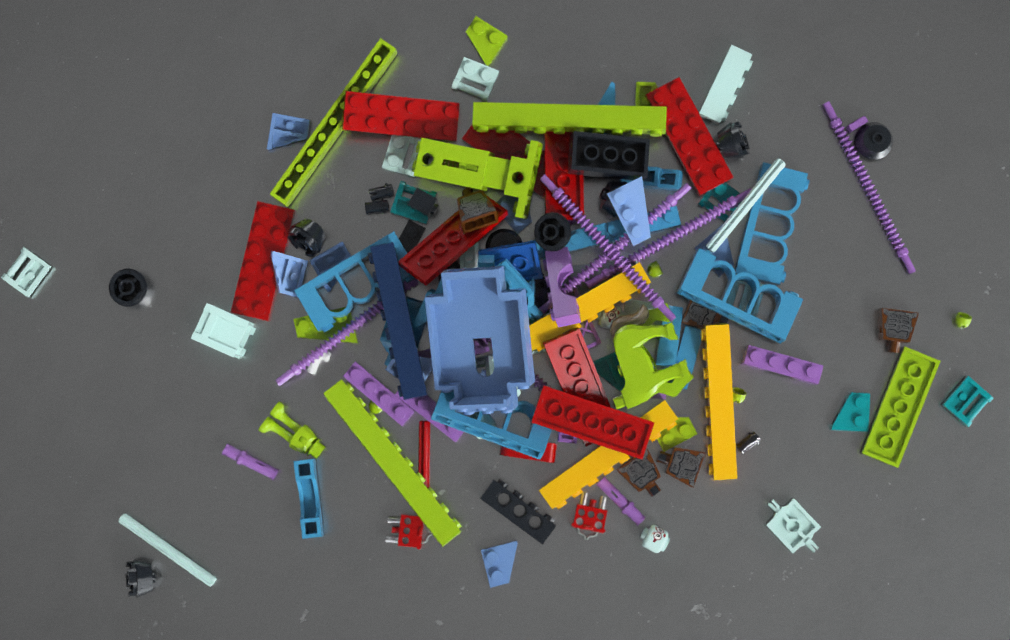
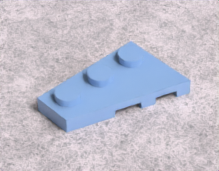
[607,176,651,246]

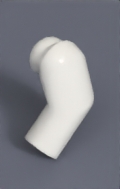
[307,352,331,374]

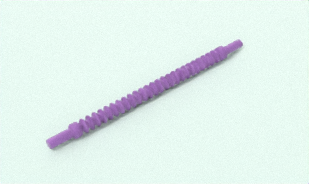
[823,101,916,274]
[540,174,676,322]
[539,183,692,314]
[585,188,752,289]
[275,278,419,386]

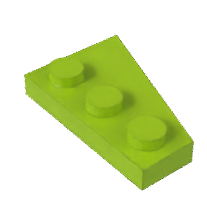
[293,307,358,343]

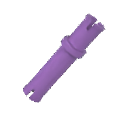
[222,443,279,480]
[596,476,646,526]

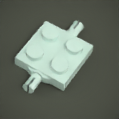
[766,498,821,553]

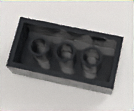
[567,131,650,181]

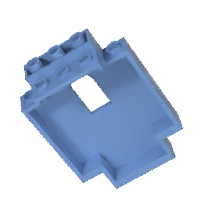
[425,266,535,415]

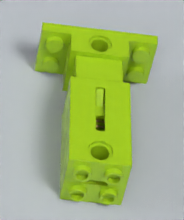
[412,138,543,219]

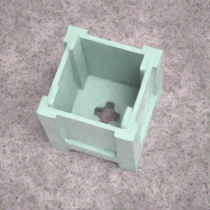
[191,303,256,359]

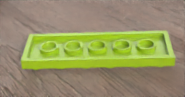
[861,346,941,468]

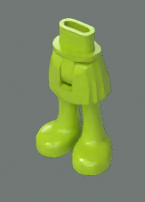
[258,401,325,459]

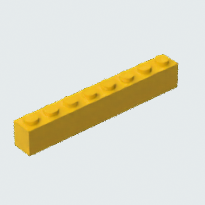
[529,262,651,352]
[701,323,737,480]
[539,400,678,509]

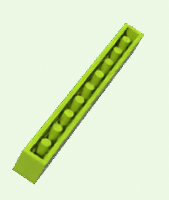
[270,38,398,208]
[472,102,667,137]
[323,379,462,547]

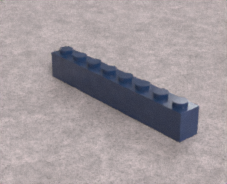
[368,242,428,401]

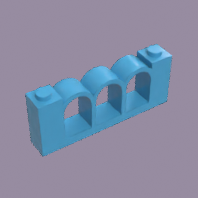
[734,162,810,286]
[294,231,415,332]
[677,248,803,344]
[431,389,552,460]

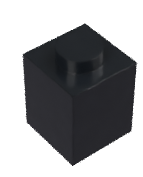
[408,188,439,218]

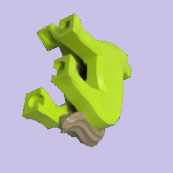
[610,303,694,409]

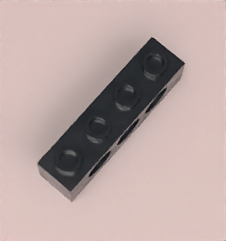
[480,479,556,545]

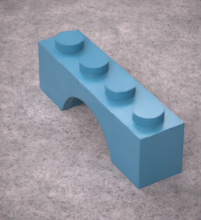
[294,459,324,539]

